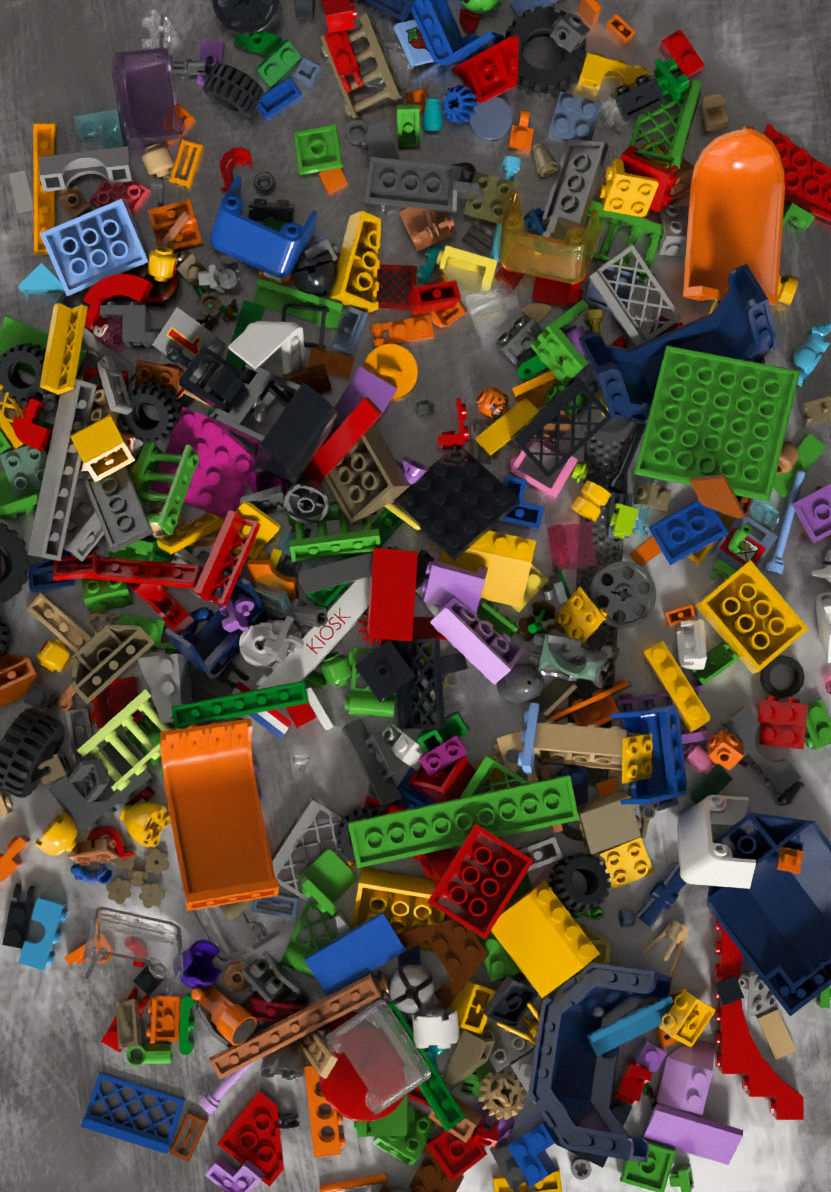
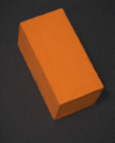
[605,14,636,46]
[664,604,696,626]

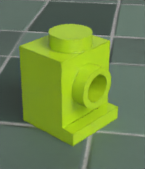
[610,503,639,539]

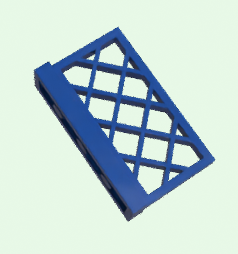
[81,1073,185,1154]

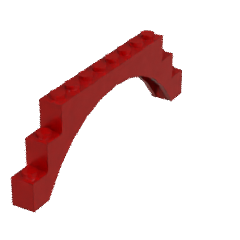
[714,918,804,1120]

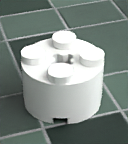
[412,1008,459,1049]

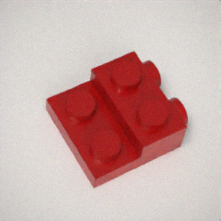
[90,676,142,729]
[757,696,808,750]

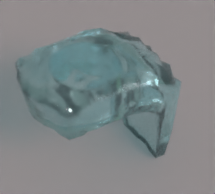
[748,501,780,530]

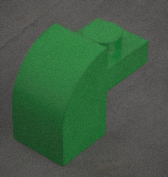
[417,711,470,753]

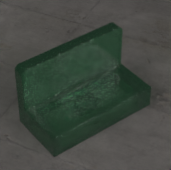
[685,764,733,804]

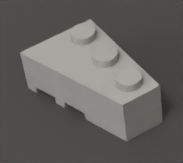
[137,654,193,723]

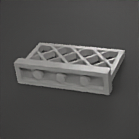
[587,244,682,347]
[271,796,343,902]

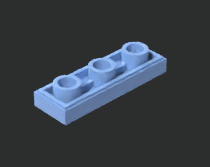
[518,703,541,775]

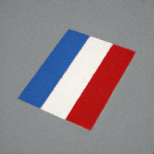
[231,681,292,740]

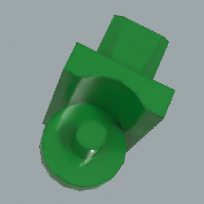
[653,58,689,102]

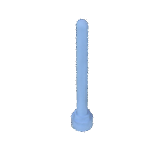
[765,469,805,575]

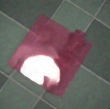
[547,521,597,571]

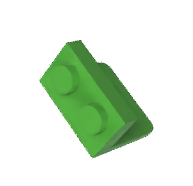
[0,472,40,521]
[81,557,134,614]
[297,849,358,916]
[354,1091,408,1137]

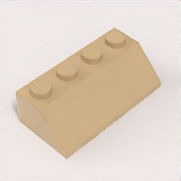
[534,721,628,770]

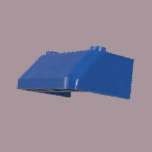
[411,0,504,65]
[210,176,317,278]
[610,706,687,805]

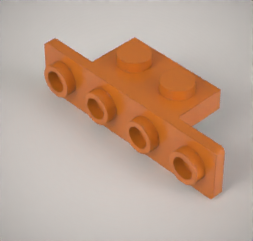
[548,679,632,727]

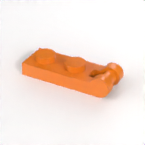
[370,315,434,348]

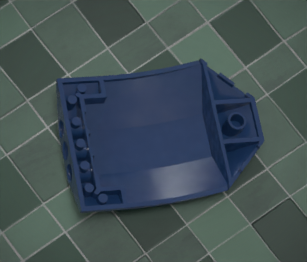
[707,812,831,1016]

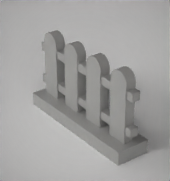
[63,472,104,561]

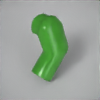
[728,524,752,555]
[569,906,604,920]

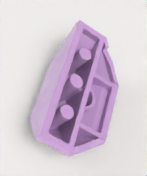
[656,1040,715,1117]

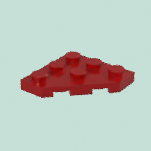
[217,1089,284,1187]

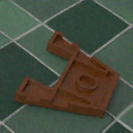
[397,919,490,1010]
[379,1138,464,1192]

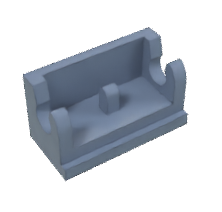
[330,306,369,358]

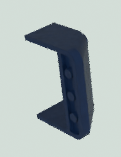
[165,568,268,679]

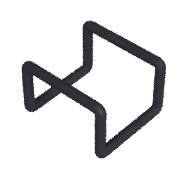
[281,303,329,350]

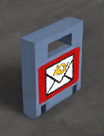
[710,517,778,570]

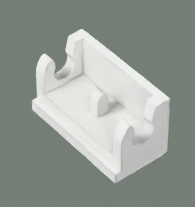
[676,620,707,669]

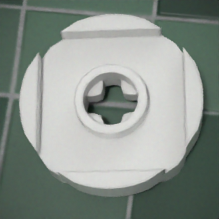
[239,623,278,669]

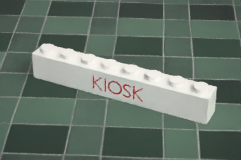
[256,577,371,690]

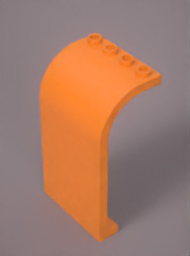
[160,718,279,911]

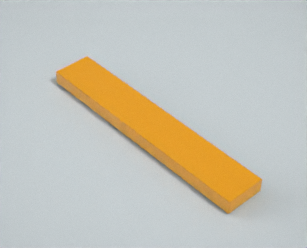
[33,123,57,256]

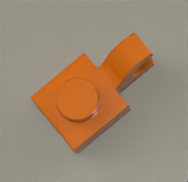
[509,110,534,152]

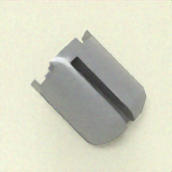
[389,964,435,1014]

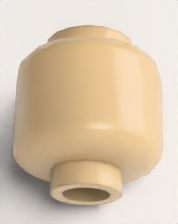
[142,143,174,178]

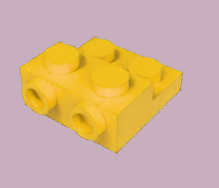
[659,989,716,1048]

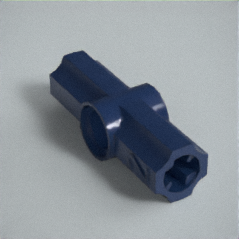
[636,862,687,928]

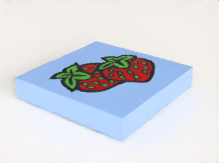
[393,19,434,67]

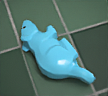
[793,322,831,387]

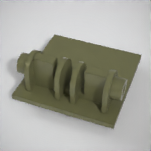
[463,171,518,226]

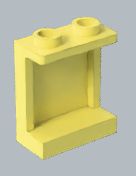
[436,246,498,291]

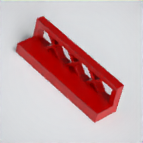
[194,510,261,606]

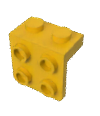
[599,158,658,217]
[215,501,280,562]

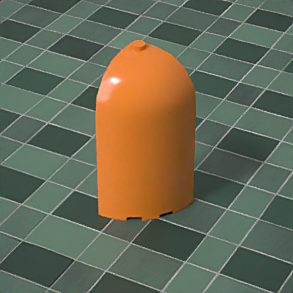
[683,126,785,305]

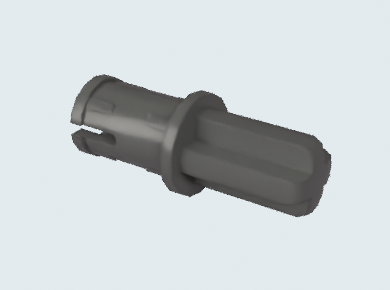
[167,59,211,77]

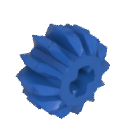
[440,85,479,124]

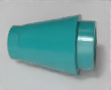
[422,98,444,131]

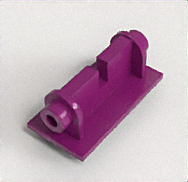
[418,735,468,777]

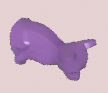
[391,456,428,503]

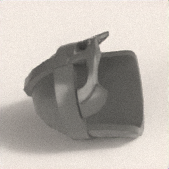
[497,663,544,704]

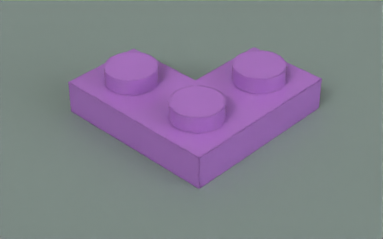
[205,1158,265,1192]

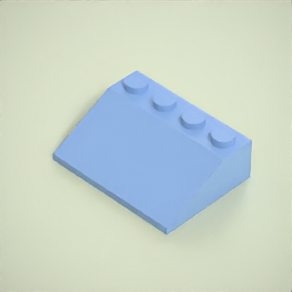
[40,199,149,296]

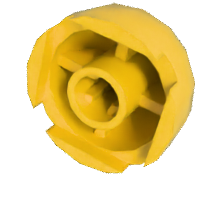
[34,810,78,855]

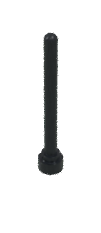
[607,422,647,493]

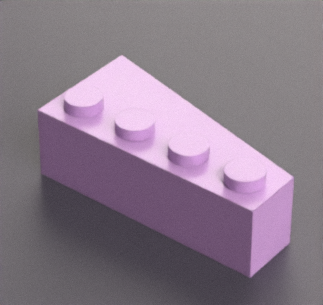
[430,597,526,685]

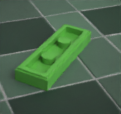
[772,433,826,499]

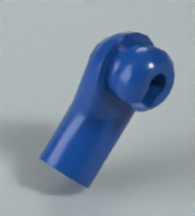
[185,607,214,634]

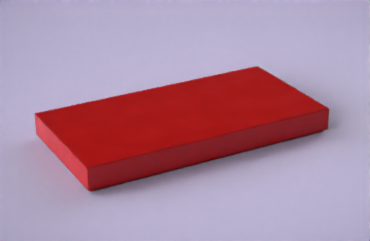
[367,548,418,641]

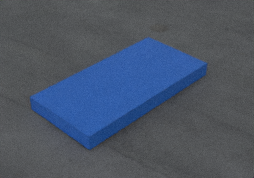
[304,912,406,996]

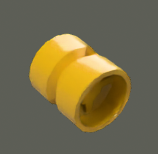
[777,271,799,305]
[571,480,611,522]

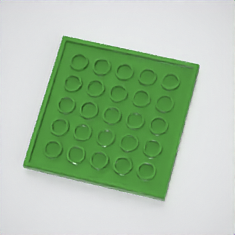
[634,345,800,502]

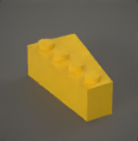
[328,211,381,313]

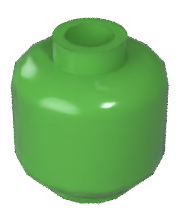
[320,652,352,687]

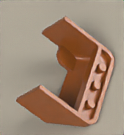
[690,475,753,519]

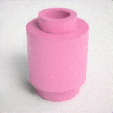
[683,743,716,775]

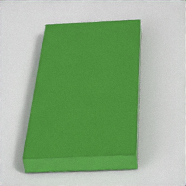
[0,315,88,379]

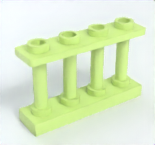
[77,689,181,791]

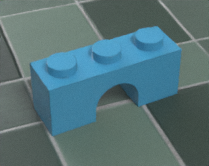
[18,895,69,970]

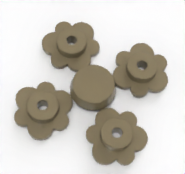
[106,845,170,908]

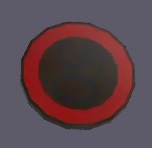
[145,273,180,306]

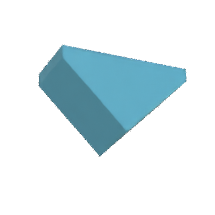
[19,263,65,294]

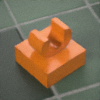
[776,847,804,874]

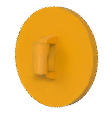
[363,344,418,399]

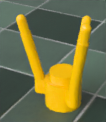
[497,1002,540,1045]

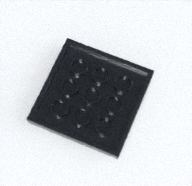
[393,445,520,560]

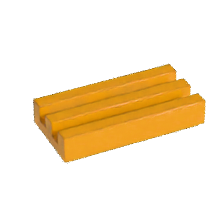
[169,139,204,188]

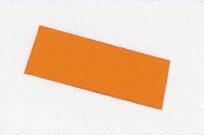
[629,537,662,567]

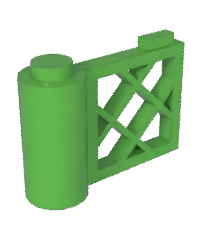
[345,648,395,718]
[280,901,348,980]

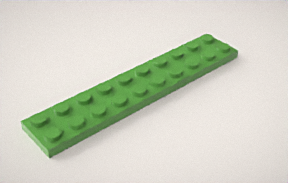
[348,775,579,868]

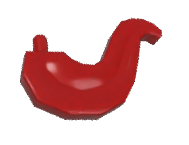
[219,147,253,193]
[87,826,134,859]

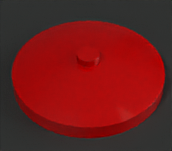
[319,1028,409,1122]

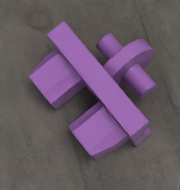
[217,592,254,633]

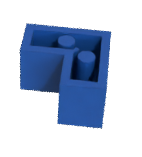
[499,476,544,531]
[507,1121,559,1186]

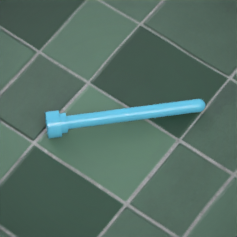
[490,156,522,260]

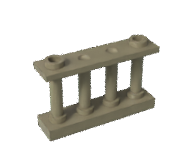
[320,13,405,120]

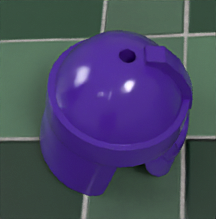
[176,940,222,989]

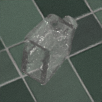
[464,289,519,339]

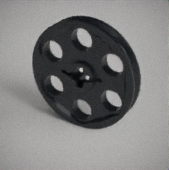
[212,0,279,34]

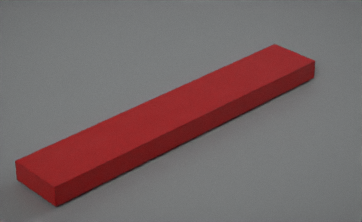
[287,397,383,488]
[79,557,203,589]

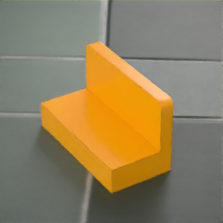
[511,371,556,408]

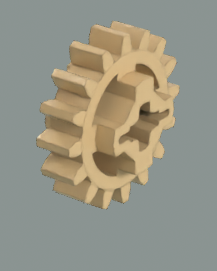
[477,1069,526,1120]

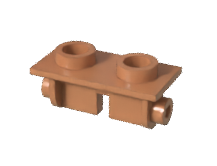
[68,838,119,865]

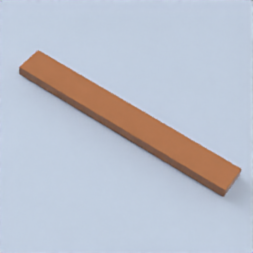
[209,974,381,1080]

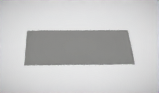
[8,170,34,214]

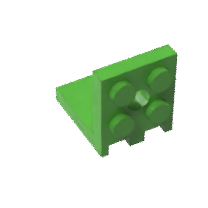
[530,300,588,386]

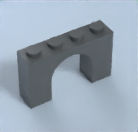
[48,734,155,832]

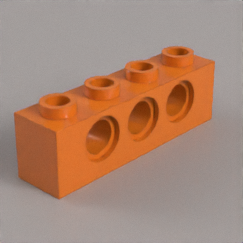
[304,1062,345,1158]

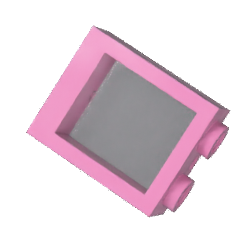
[508,435,578,500]

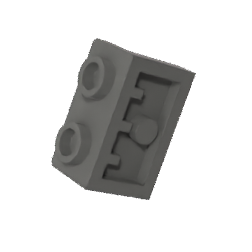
[495,316,544,368]
[240,485,289,515]

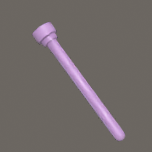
[199,1062,254,1114]

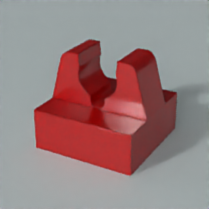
[472,1119,499,1148]

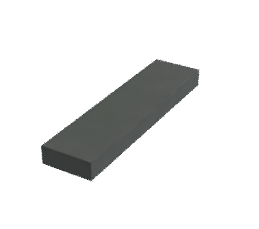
[298,552,372,595]

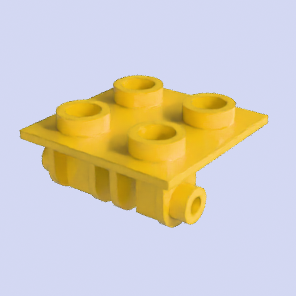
[554,587,608,644]
[622,733,653,784]
[599,837,654,890]

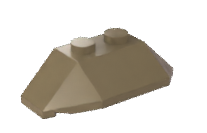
[72,625,155,704]

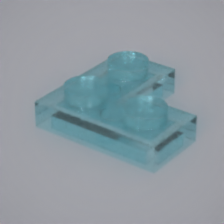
[74,109,125,149]

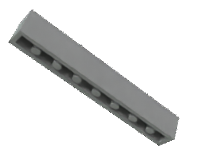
[27,379,97,561]

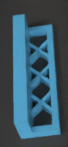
[586,996,674,1057]

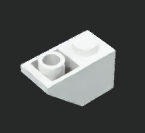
[382,723,426,771]

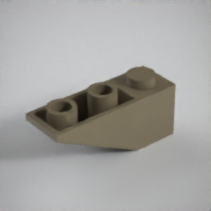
[441,1029,495,1091]

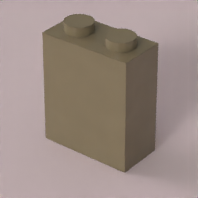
[576,789,642,854]

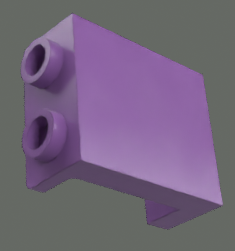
[422,555,488,613]

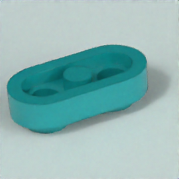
[416,244,444,285]

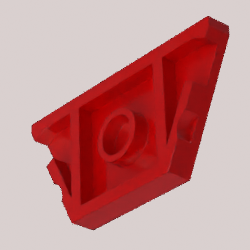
[451,35,519,103]

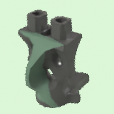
[529,629,620,688]

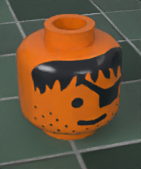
[476,386,510,420]

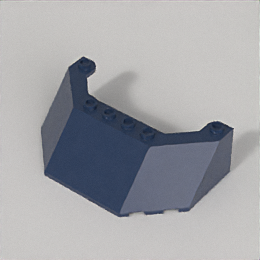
[579,264,779,424]
[528,963,672,1162]

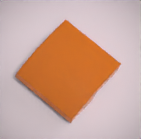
[148,199,203,253]

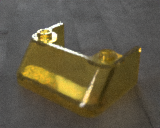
[500,193,602,284]

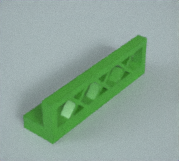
[253,278,344,330]

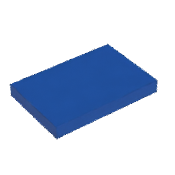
[648,500,729,566]

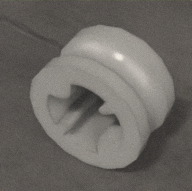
[571,1158,592,1180]

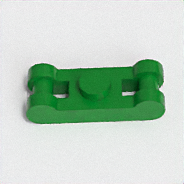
[179,993,196,1055]

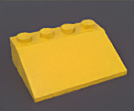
[440,531,536,608]
[695,560,809,674]
[352,868,445,952]
[491,881,600,998]

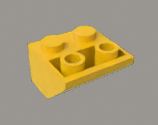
[70,415,135,482]
[441,978,496,1034]

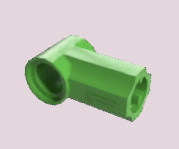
[126,1042,173,1066]

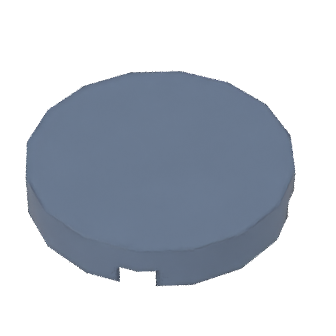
[469,97,512,141]

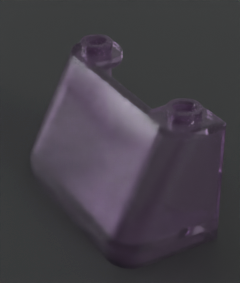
[111,48,185,150]

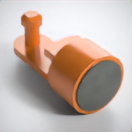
[191,984,257,1045]

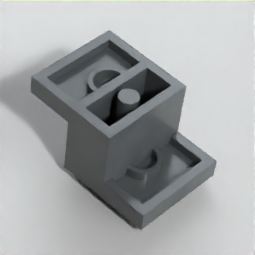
[100,302,162,349]

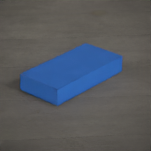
[257,77,303,121]

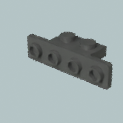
[342,720,401,807]

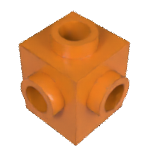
[708,730,744,771]

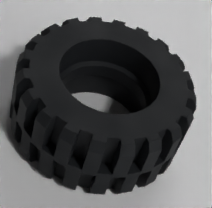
[503,6,587,98]
[0,523,31,604]
[0,708,65,798]

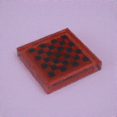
[376,264,417,311]

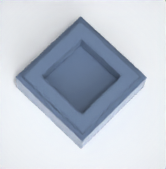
[293,57,322,88]

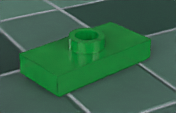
[233,31,282,57]

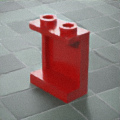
[620,145,678,213]

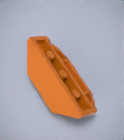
[0,654,37,707]

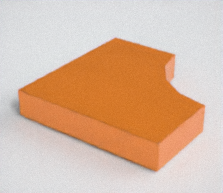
[247,560,299,600]

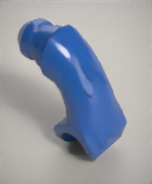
[71,864,113,884]

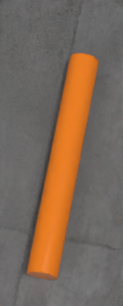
[319,1173,387,1192]

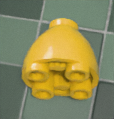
[120,802,170,847]

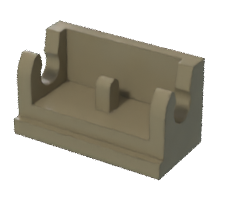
[798,396,831,428]
[38,752,73,785]
[116,999,142,1049]

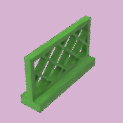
[629,75,702,169]
[460,755,530,838]

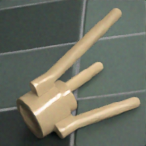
[643,920,690,978]

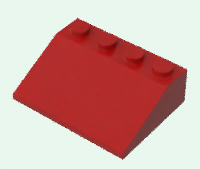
[427,824,534,939]

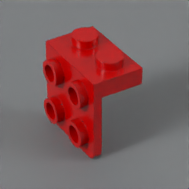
[532,258,588,308]

